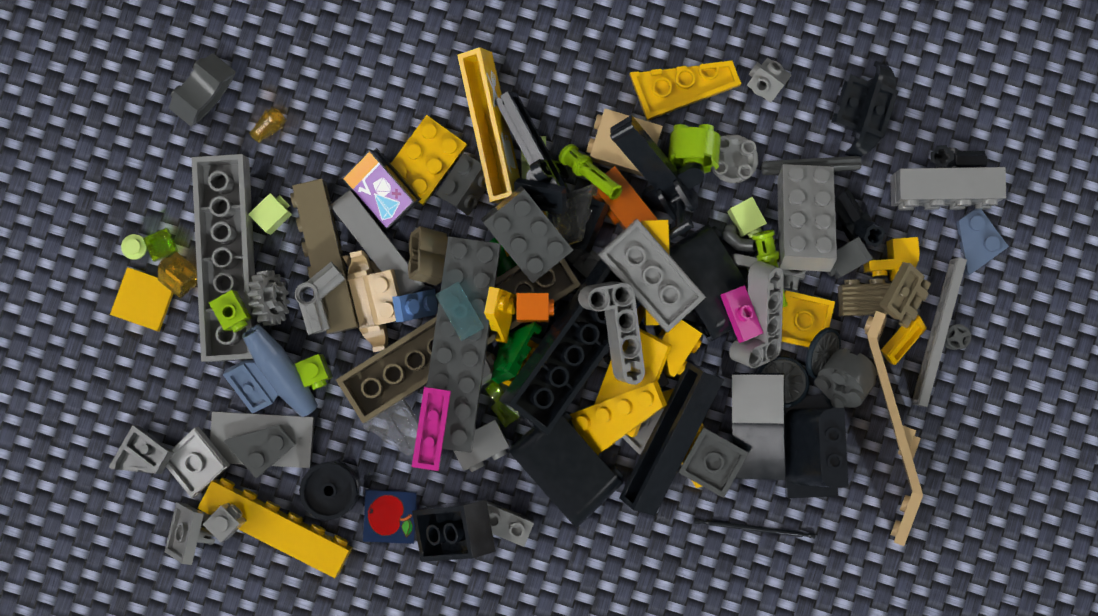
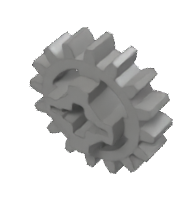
[247,270,290,326]

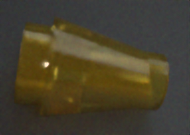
[249,106,287,143]

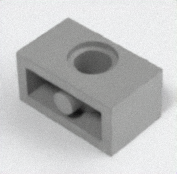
[487,501,534,547]

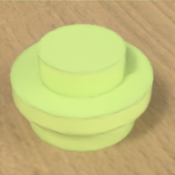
[121,234,147,260]

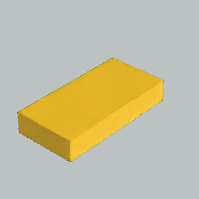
[881,315,927,365]

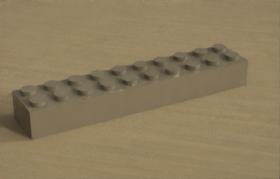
[336,258,581,423]

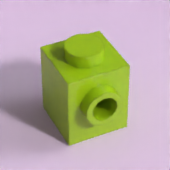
[209,290,252,333]
[295,354,333,390]

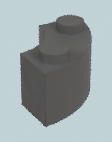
[169,53,236,127]

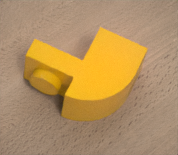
[863,237,919,281]

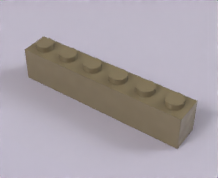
[290,179,359,335]

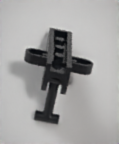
[495,91,570,194]
[610,115,704,240]

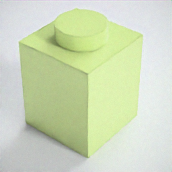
[248,193,292,235]
[727,197,767,239]

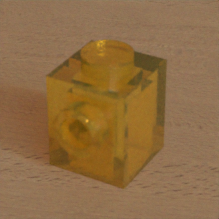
[158,252,197,298]

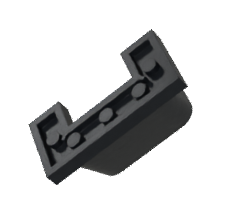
[785,395,849,499]

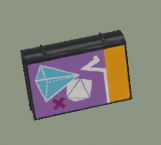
[341,148,421,231]

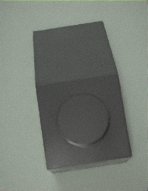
[827,237,873,279]

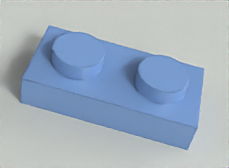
[392,289,438,322]

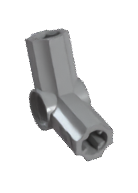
[295,262,346,335]

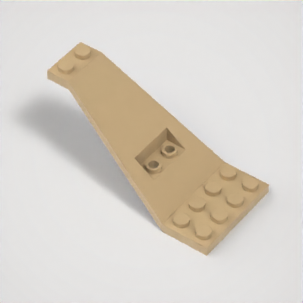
[864,311,923,546]

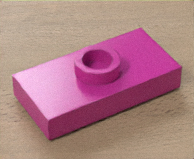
[720,285,763,343]

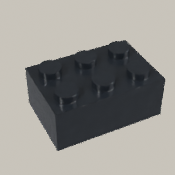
[412,499,496,562]

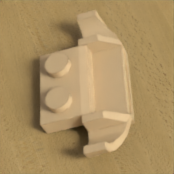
[347,250,400,352]

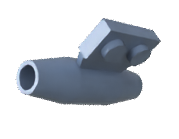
[223,324,318,417]

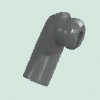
[722,224,757,252]

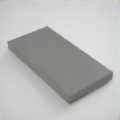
[597,219,706,332]
[210,411,315,468]

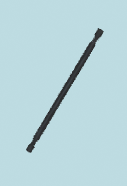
[694,518,816,539]

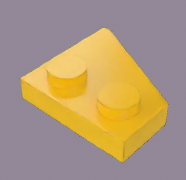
[484,287,517,343]

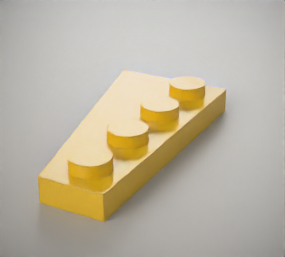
[629,61,741,121]
[570,380,667,455]

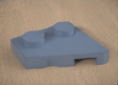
[956,208,1009,276]

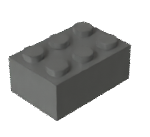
[481,186,573,283]

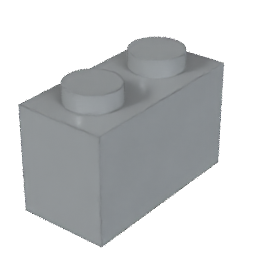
[453,419,510,472]

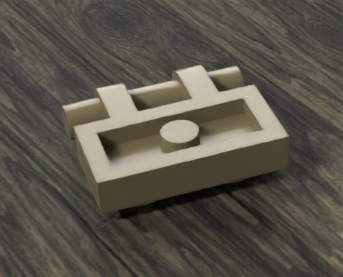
[879,262,931,328]

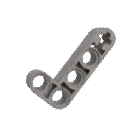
[729,261,784,368]
[578,281,645,385]

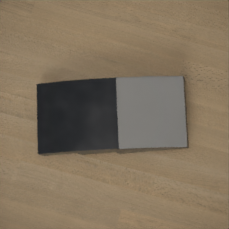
[732,373,787,480]

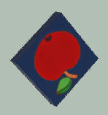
[363,490,417,544]

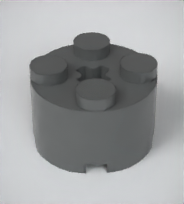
[815,348,878,408]

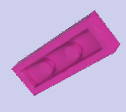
[412,387,451,471]

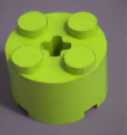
[668,124,721,173]

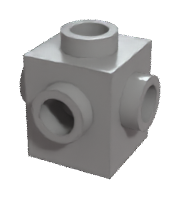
[747,57,791,103]

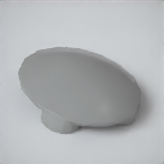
[711,135,758,183]

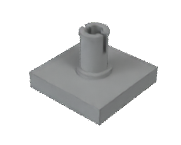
[164,502,215,565]

